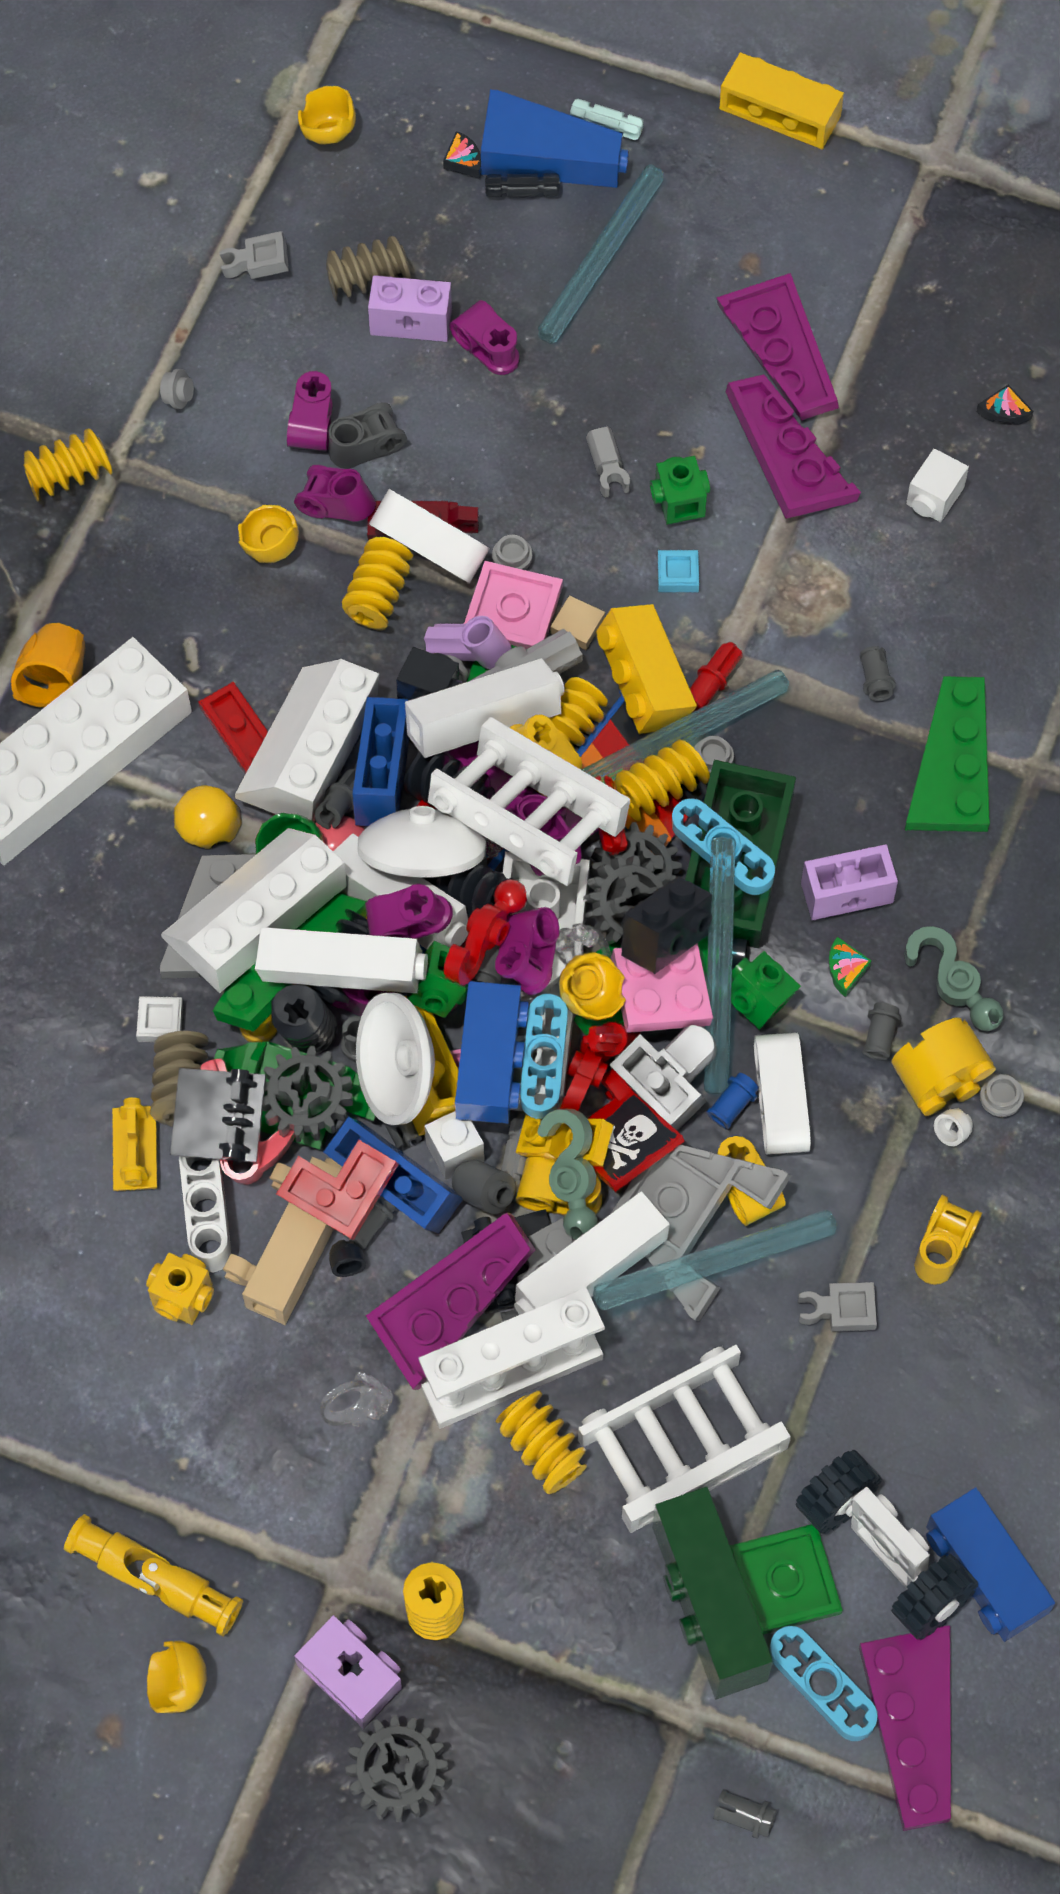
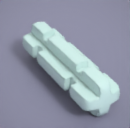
[570,99,643,140]

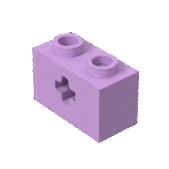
[368,276,452,342]
[801,844,898,920]
[294,1615,402,1729]

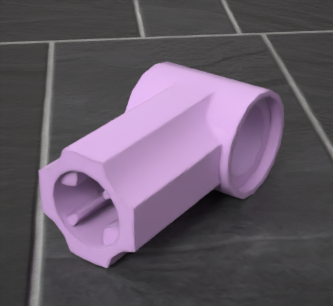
[424,616,511,669]

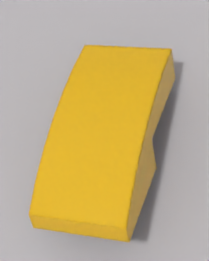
[515,1114,614,1167]

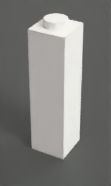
[405,658,564,758]
[333,833,469,949]
[255,927,428,993]
[514,1191,670,1315]

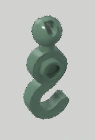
[904,926,1004,1031]
[538,1109,598,1240]

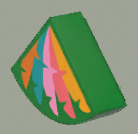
[828,937,872,997]

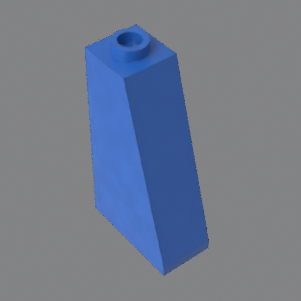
[481,89,629,188]

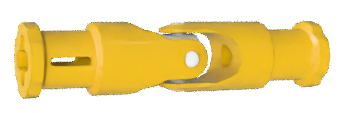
[64,1514,243,1637]

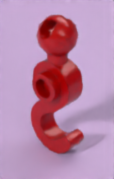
[444,879,527,986]
[560,1034,611,1111]

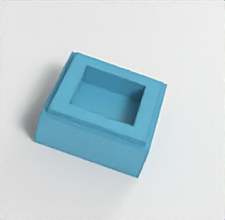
[658,550,699,592]

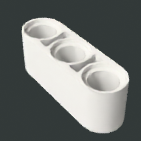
[369,489,490,583]
[754,1032,811,1155]
[179,1156,231,1273]

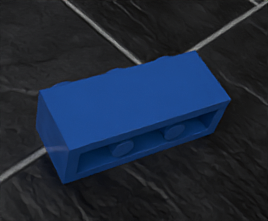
[352,697,410,826]
[455,981,529,1124]
[323,1116,462,1234]
[926,1487,1056,1642]

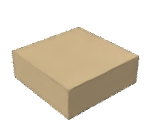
[550,595,605,650]

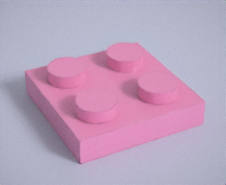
[464,561,563,649]
[611,943,713,1033]

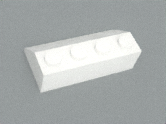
[235,659,379,823]
[161,828,347,993]

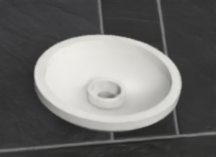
[358,806,486,877]
[356,993,435,1125]

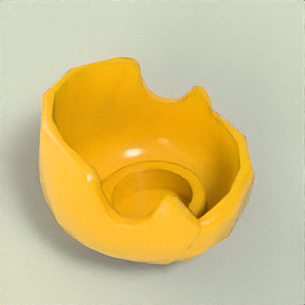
[298,86,356,145]
[238,505,299,563]
[174,785,242,849]
[559,952,626,1021]
[147,1640,207,1713]

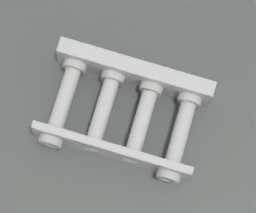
[428,717,630,886]
[418,1287,605,1429]
[578,1345,791,1533]

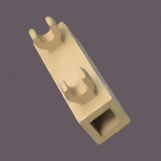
[223,1156,342,1325]

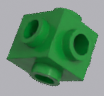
[650,456,710,525]
[407,941,468,1018]
[723,951,801,1030]

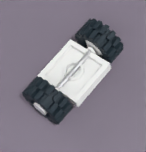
[795,1450,979,1640]

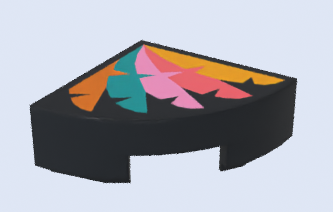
[443,131,481,179]
[976,384,1034,425]

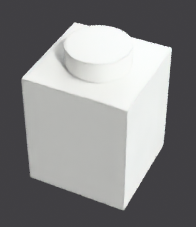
[906,449,969,522]
[425,1111,484,1180]

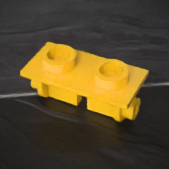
[112,1097,157,1191]

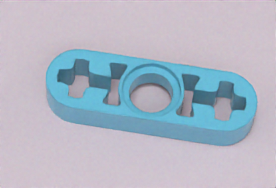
[672,799,775,895]
[520,994,568,1119]
[769,1626,877,1741]

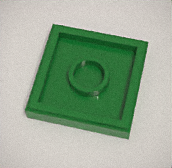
[730,1524,843,1635]

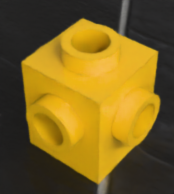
[146,1252,214,1325]

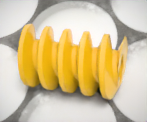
[23,428,113,502]
[342,537,414,630]
[535,677,608,750]
[615,739,710,821]
[496,1390,587,1494]
[403,1562,464,1641]

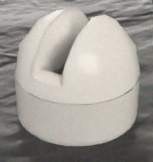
[934,1108,973,1146]

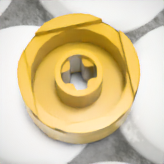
[891,1018,996,1116]

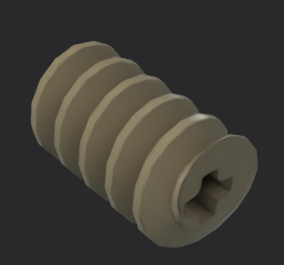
[326,236,411,301]
[150,1031,209,1127]

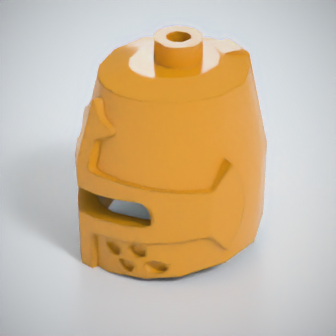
[11,623,85,708]

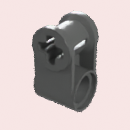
[329,402,407,469]

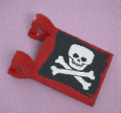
[558,1068,685,1192]

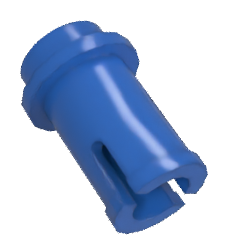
[706,1072,759,1129]

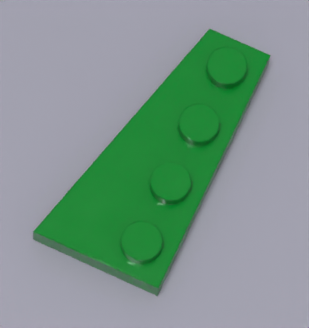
[904,676,990,832]
[213,893,366,1032]

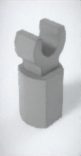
[586,426,630,498]

